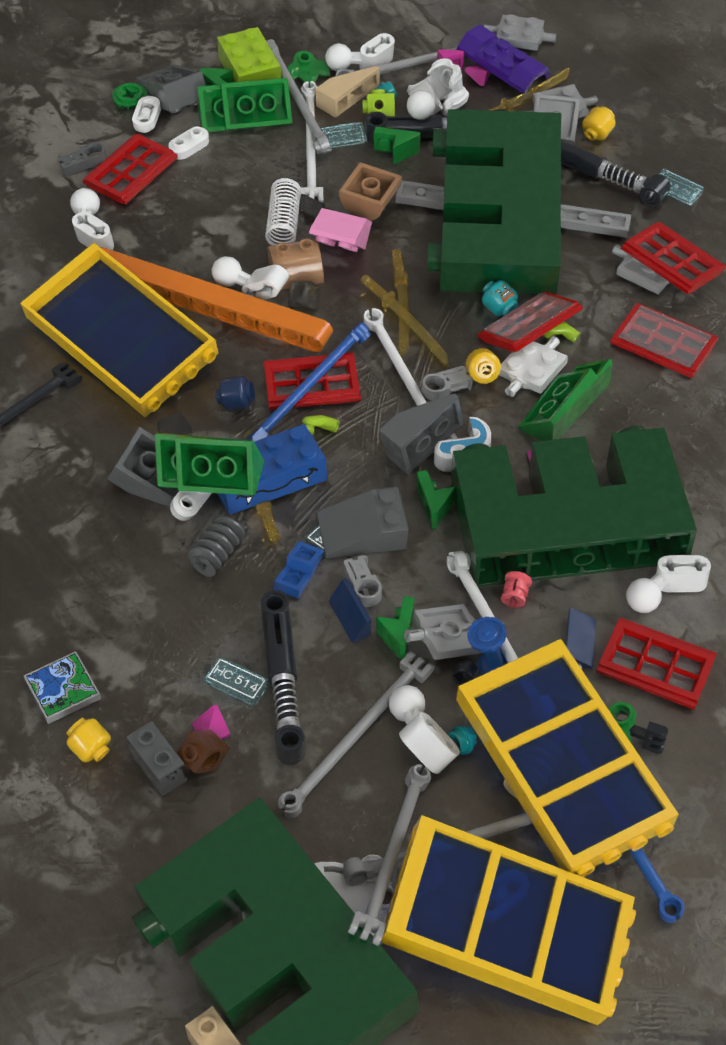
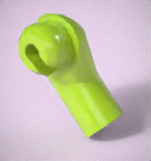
[543,322,581,343]
[301,415,340,434]

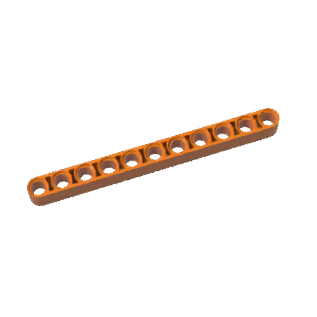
[93,247,333,352]

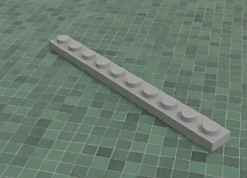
[396,180,631,238]

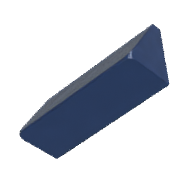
[329,578,371,642]
[565,608,596,669]

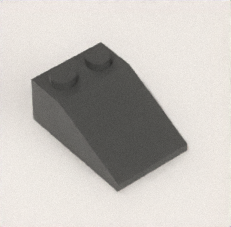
[135,64,206,113]
[379,393,464,475]
[107,427,188,507]
[317,487,408,559]

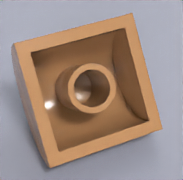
[339,162,402,221]
[267,239,324,290]

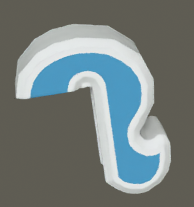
[434,417,491,472]

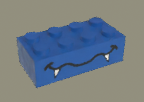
[217,424,327,515]

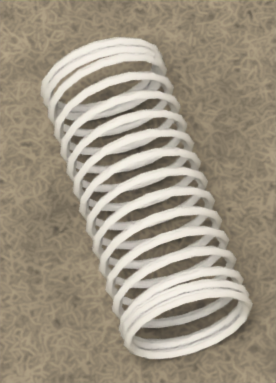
[265,178,301,246]

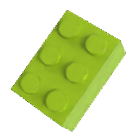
[217,27,281,82]

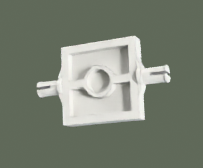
[499,336,568,397]

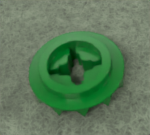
[112,83,148,110]

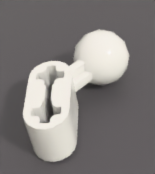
[325,33,395,71]
[407,79,443,120]
[70,188,114,250]
[211,256,289,300]
[626,555,711,613]
[389,685,460,774]

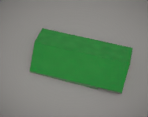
[197,78,293,132]
[518,359,613,441]
[155,433,265,495]

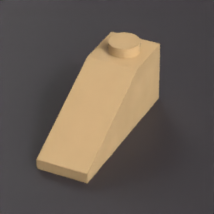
[315,66,380,118]

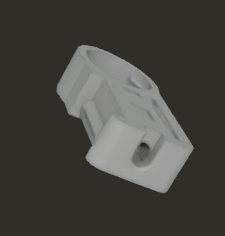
[421,366,473,401]
[344,555,382,607]

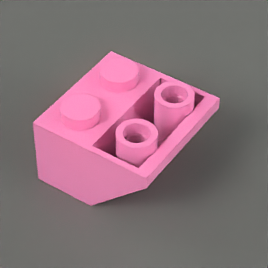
[309,208,372,252]

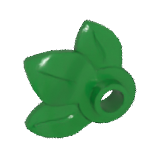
[287,51,330,87]

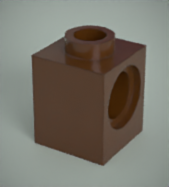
[177,729,230,774]

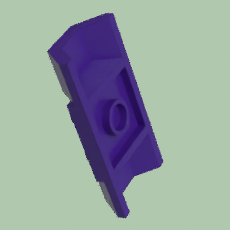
[457,24,551,94]

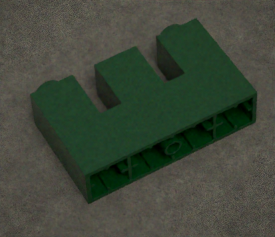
[427,109,561,295]
[451,426,697,588]
[131,797,419,1045]

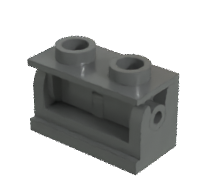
[126,721,187,797]

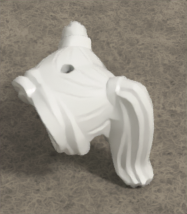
[407,58,469,117]

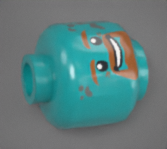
[482,280,518,317]

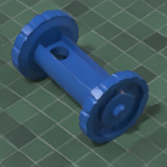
[467,617,507,674]

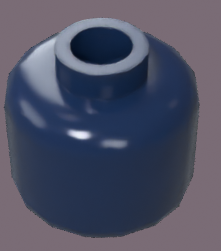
[215,376,255,411]

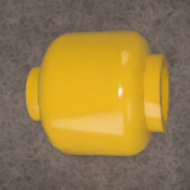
[582,106,616,141]
[465,348,501,384]
[66,718,111,762]

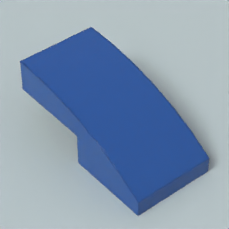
[273,541,324,599]

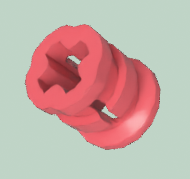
[501,571,532,608]

